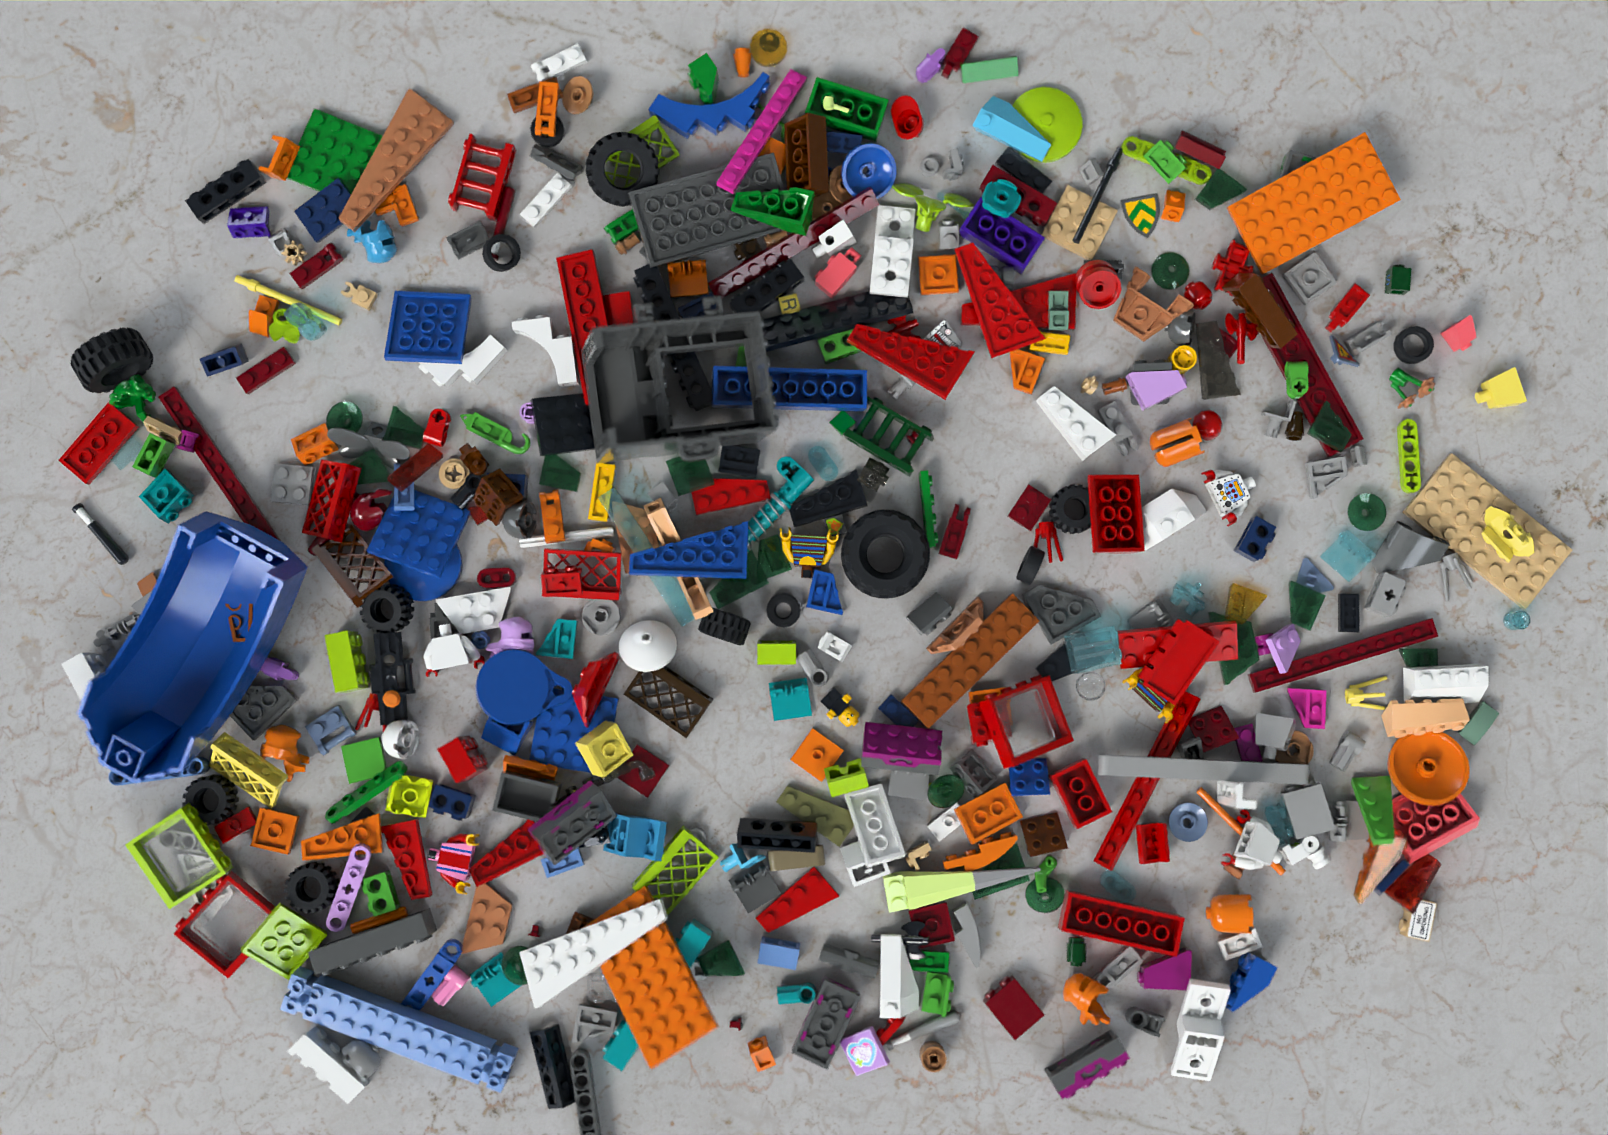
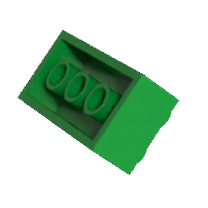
[805,77,889,142]

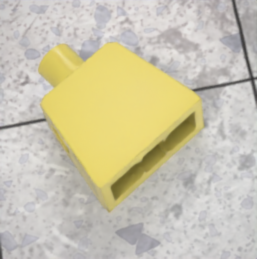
[1475,367,1527,409]

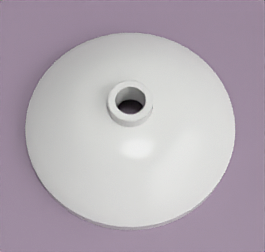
[619,620,677,672]

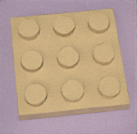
[1042,185,1118,260]

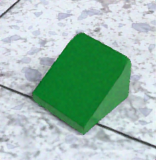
[829,411,856,436]

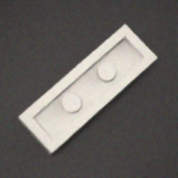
[520,173,572,228]

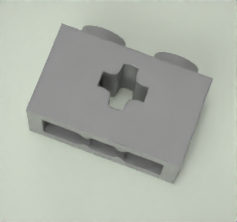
[1364,572,1406,617]

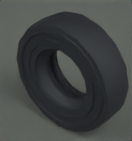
[530,116,565,148]
[766,593,801,628]

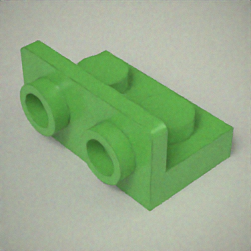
[1143,140,1188,184]
[921,971,954,1017]

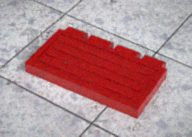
[1138,619,1220,705]

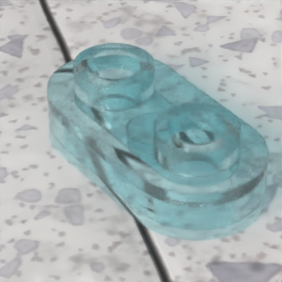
[808,446,838,482]
[1100,870,1136,903]

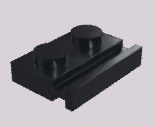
[718,445,760,478]

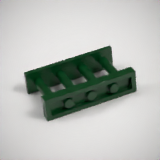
[843,396,934,477]

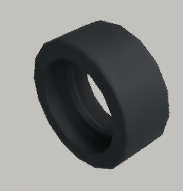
[482,234,521,272]
[1393,326,1434,364]
[1016,546,1045,585]

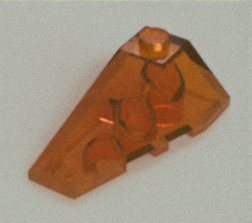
[1354,828,1408,904]

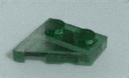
[1195,168,1247,210]
[1307,401,1352,452]
[384,406,425,450]
[756,534,792,582]
[697,940,745,976]

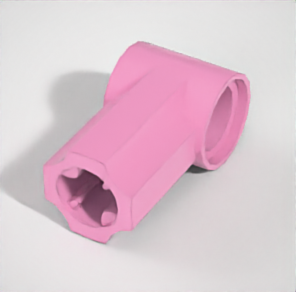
[431,965,470,1007]

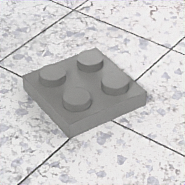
[1283,252,1337,305]
[270,464,315,505]

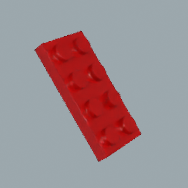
[58,402,139,485]

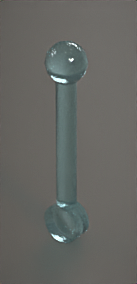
[936,192,969,219]

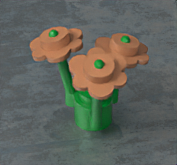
[1389,368,1435,409]

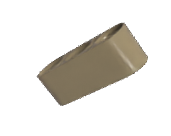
[767,845,825,871]

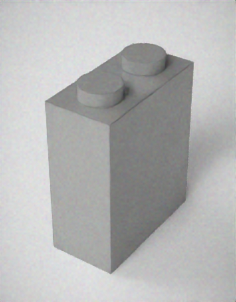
[1280,780,1335,839]

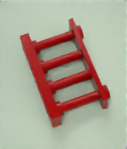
[448,133,516,222]

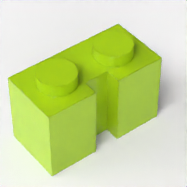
[824,758,869,797]

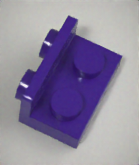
[227,206,271,238]

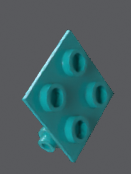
[769,677,812,721]
[469,952,523,1007]

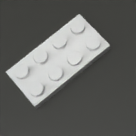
[844,783,905,867]

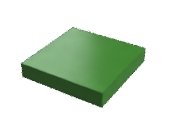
[341,737,387,784]

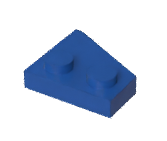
[806,570,843,615]

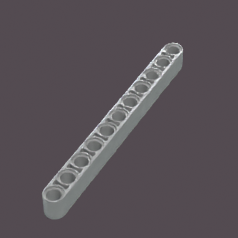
[1098,755,1310,785]

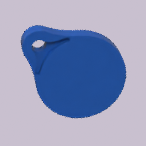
[475,650,573,725]

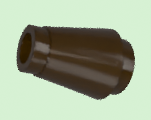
[1285,411,1304,441]

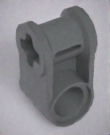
[1125,1007,1166,1037]

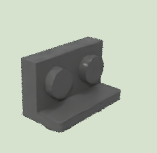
[950,749,997,797]

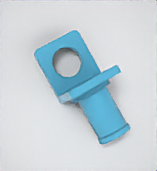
[720,844,766,872]

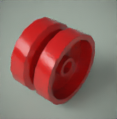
[1075,259,1122,309]

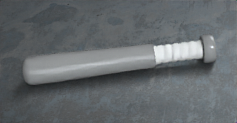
[886,1011,960,1051]

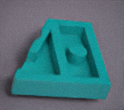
[536,619,578,659]

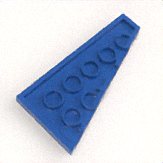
[629,521,749,579]

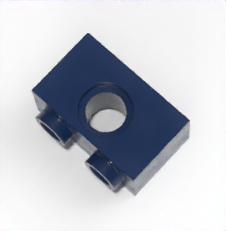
[199,343,249,377]

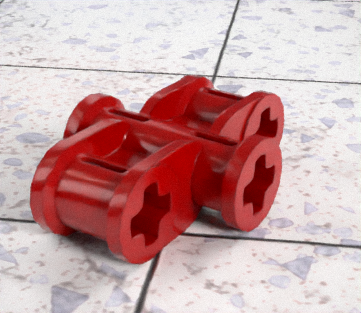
[1211,239,1254,296]

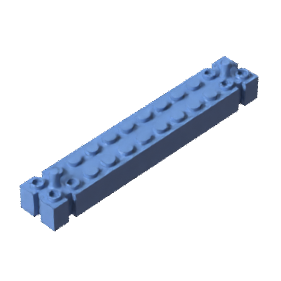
[280,966,519,1093]

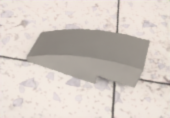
[952,902,980,968]

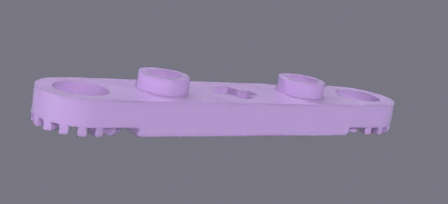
[326,843,371,932]

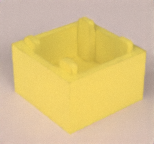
[575,721,633,777]

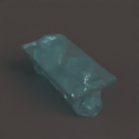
[1265,802,1293,845]

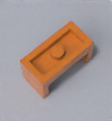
[258,135,300,181]

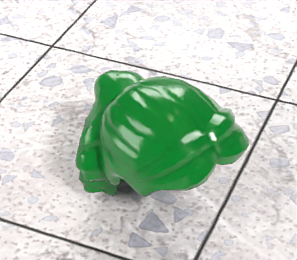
[109,374,156,409]

